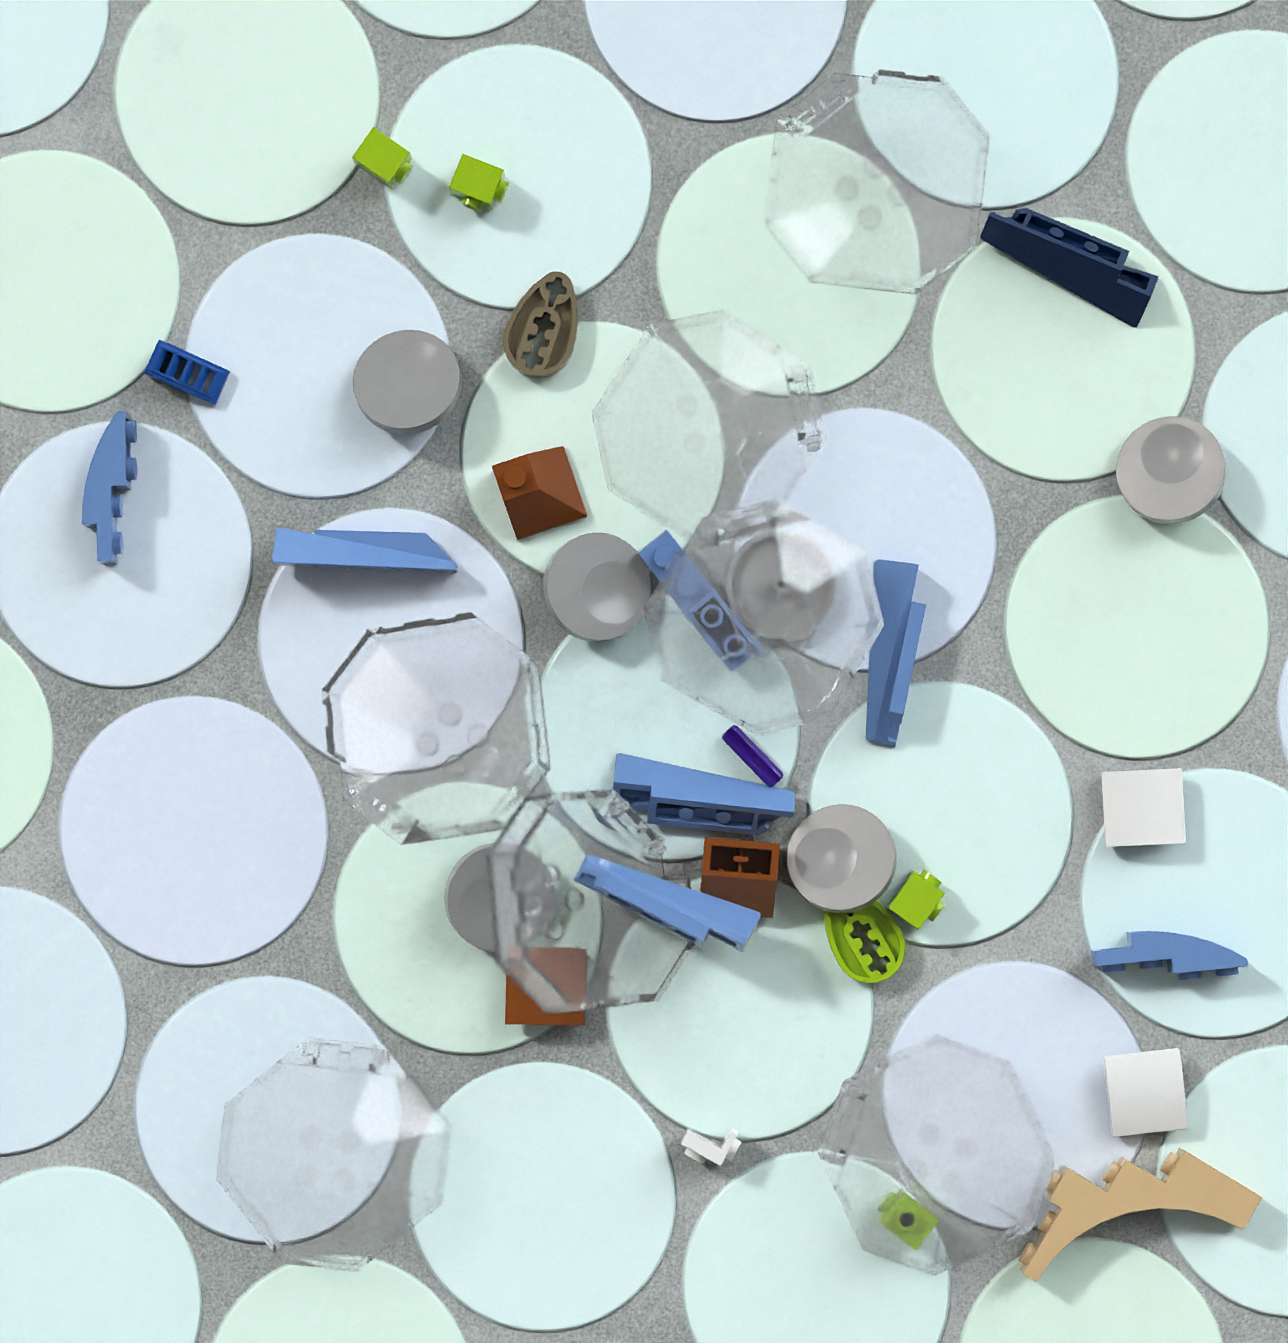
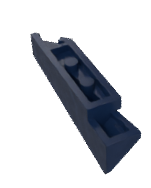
[980,208,1159,328]

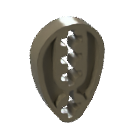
[503,271,578,378]

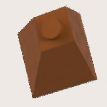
[492,446,587,540]

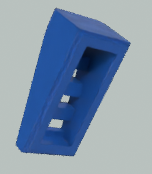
[145,339,230,405]

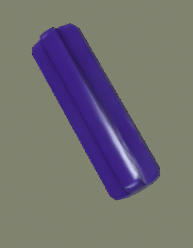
[722,725,783,787]

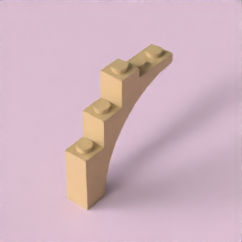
[1019,1147,1263,1282]

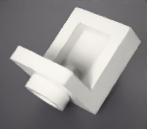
[681,1127,741,1166]

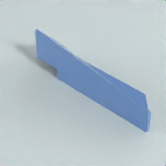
[272,528,458,572]
[865,559,926,747]
[611,753,795,836]
[573,855,761,952]

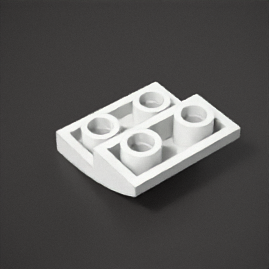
[1101,768,1186,847]
[1104,1048,1188,1137]

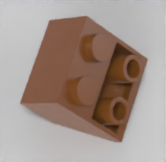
[700,837,780,918]

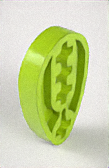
[823,901,905,983]

